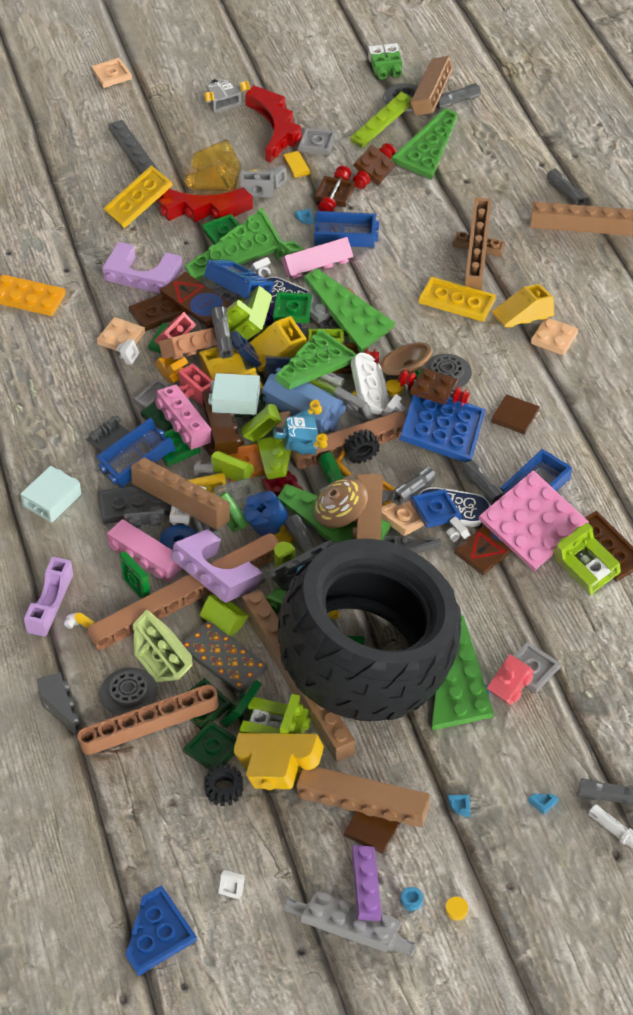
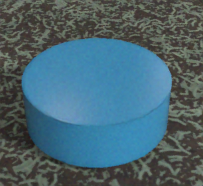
[400,887,423,911]

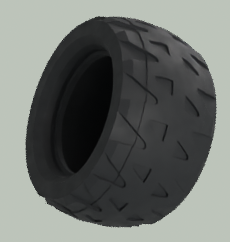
[278,538,462,722]

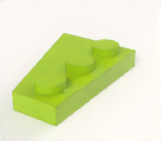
[257,436,291,480]

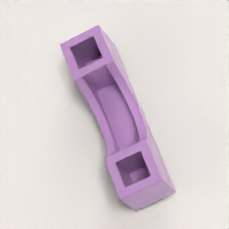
[24,557,73,637]

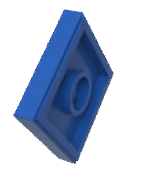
[410,489,462,528]

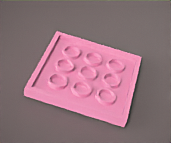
[479,470,589,572]

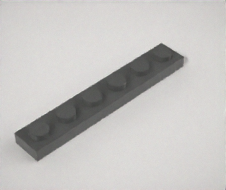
[108,120,160,175]

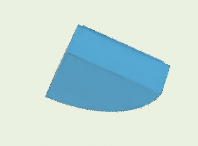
[294,209,315,224]
[527,793,559,815]
[447,795,471,817]

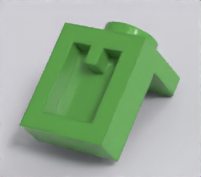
[275,241,305,262]
[265,587,287,614]

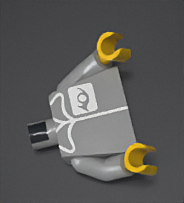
[203,79,250,112]

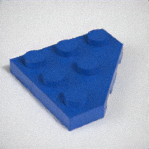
[125,885,197,976]

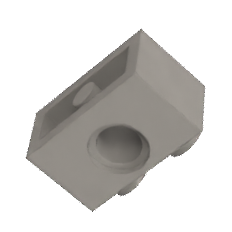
[240,171,274,198]

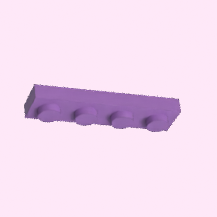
[351,845,382,922]

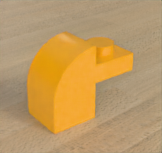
[154,357,189,383]

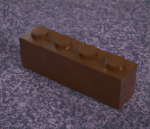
[203,391,241,455]

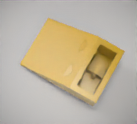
[492,283,554,327]
[250,316,307,372]
[199,347,246,381]

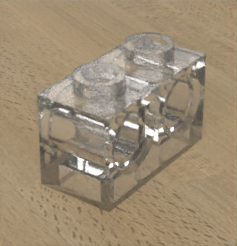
[214,478,257,511]

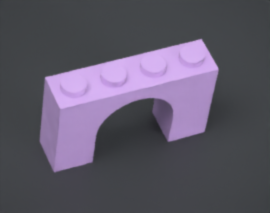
[103,242,183,294]
[171,529,263,603]

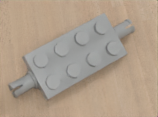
[284,891,417,957]

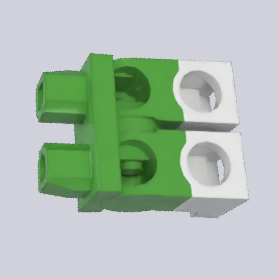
[368,43,402,80]

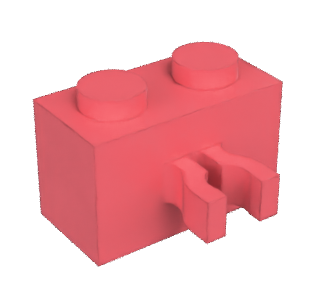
[154,312,196,345]
[179,363,213,407]
[487,654,534,706]

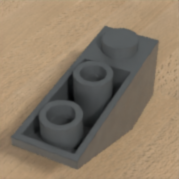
[36,672,79,734]

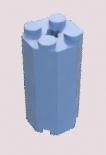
[262,368,346,433]

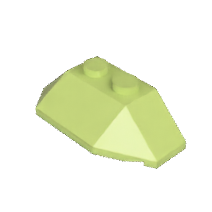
[133,610,192,683]

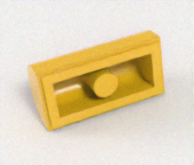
[188,472,227,494]

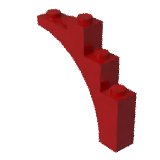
[245,85,302,163]
[156,187,253,223]

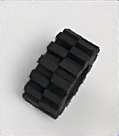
[343,429,380,464]
[204,764,244,806]

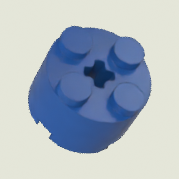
[243,491,288,536]

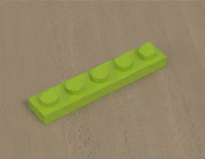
[350,92,413,148]

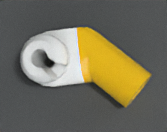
[64,612,95,629]

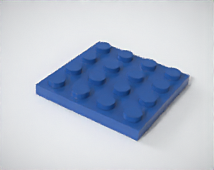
[399,395,486,463]

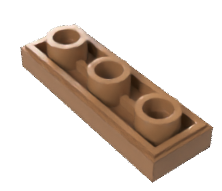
[452,231,506,257]

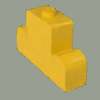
[234,733,324,790]

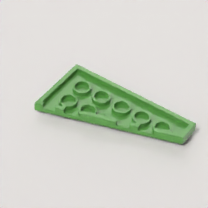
[392,108,458,180]
[185,207,282,280]
[304,268,395,353]
[275,328,357,390]
[278,484,390,543]
[432,615,494,730]

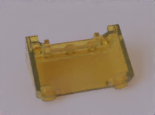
[184,138,241,191]

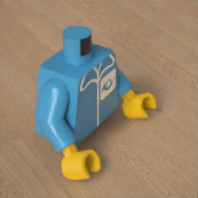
[273,400,328,455]

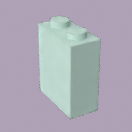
[209,373,260,415]
[21,466,81,523]

